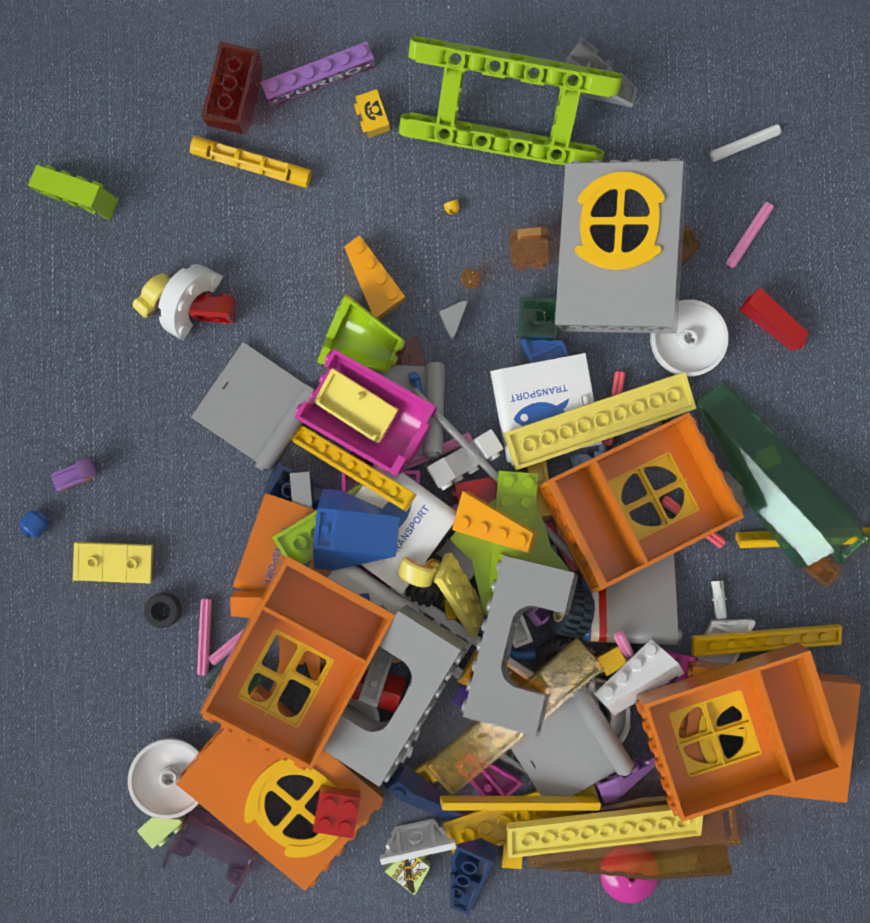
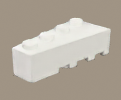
[594,639,685,715]

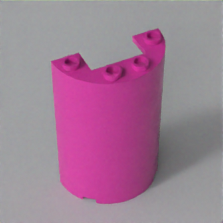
[294,349,437,476]

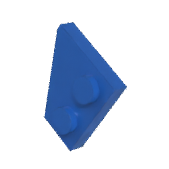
[520,339,569,363]

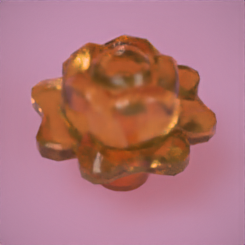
[461,268,480,290]

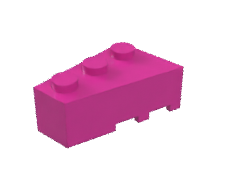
[454,747,523,796]

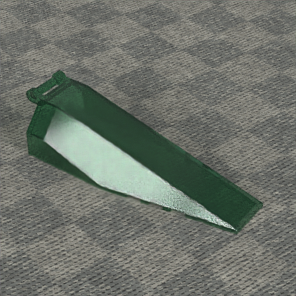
[695,381,870,569]

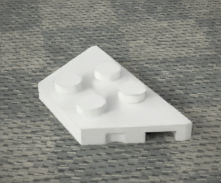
[696,619,756,664]
[380,819,456,865]

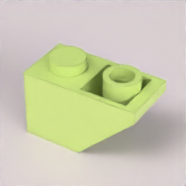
[137,815,186,849]

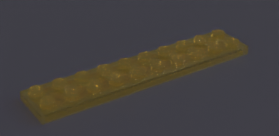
[426,638,604,796]

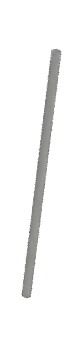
[411,387,574,562]

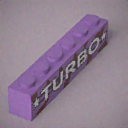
[261,41,375,108]

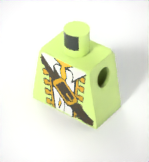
[385,855,430,895]

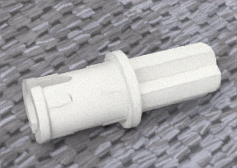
[711,580,727,619]

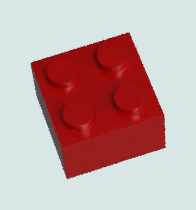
[313,785,361,839]

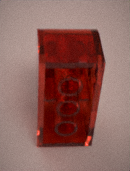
[201,41,263,135]

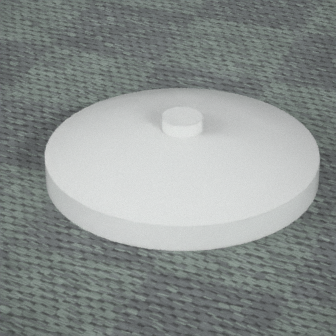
[650,300,728,377]
[128,738,199,819]

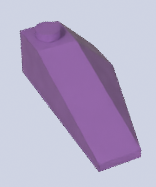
[595,752,657,803]

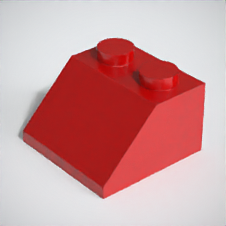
[189,293,237,324]

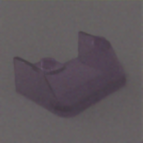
[161,808,258,904]

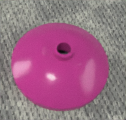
[600,844,659,903]

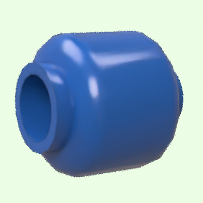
[19,510,49,538]

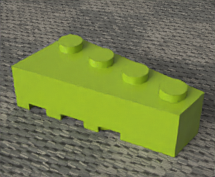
[28,165,118,220]

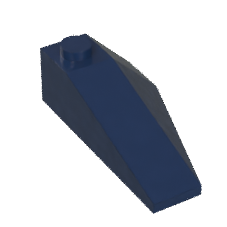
[262,462,328,510]
[450,838,499,915]

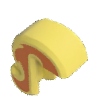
[133,273,171,318]
[397,556,441,588]

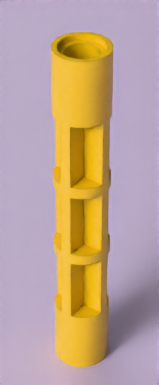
[190,135,312,188]

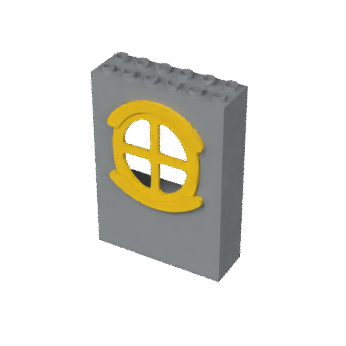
[555,158,687,334]

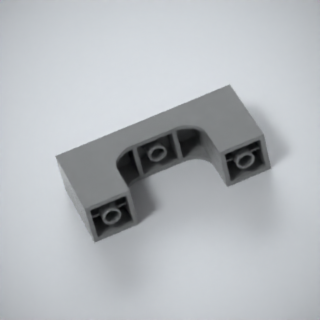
[462,556,578,737]
[323,605,467,787]

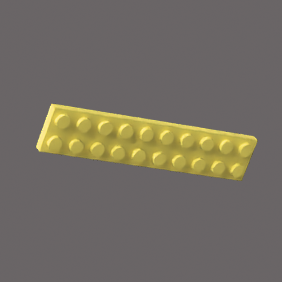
[504,372,696,470]
[507,805,703,858]

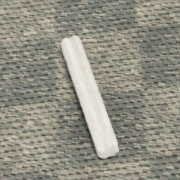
[710,124,782,162]

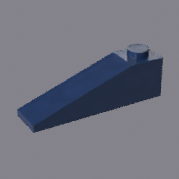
[383,764,463,820]

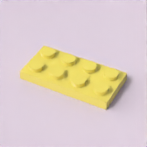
[434,552,485,637]

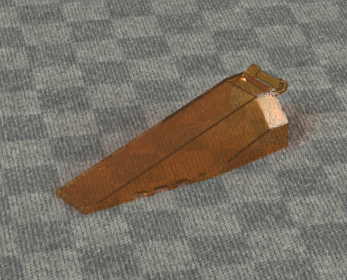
[528,794,742,880]

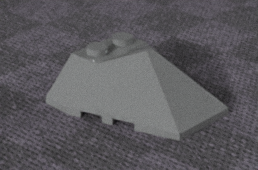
[564,36,638,107]

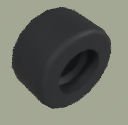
[144,593,182,628]

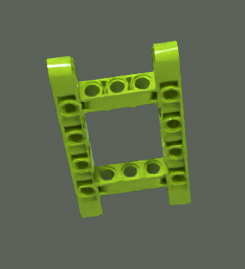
[399,36,623,166]

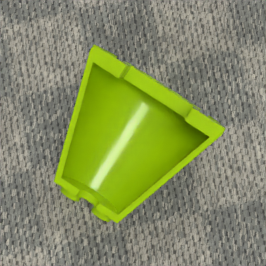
[317,294,405,372]

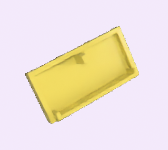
[314,368,399,443]
[73,542,153,584]

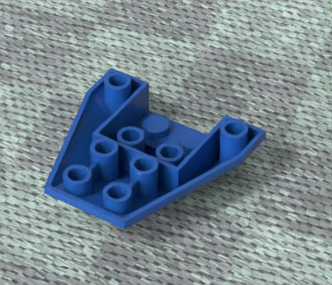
[313,489,400,570]

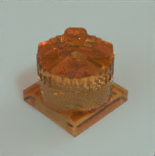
[508,226,550,271]

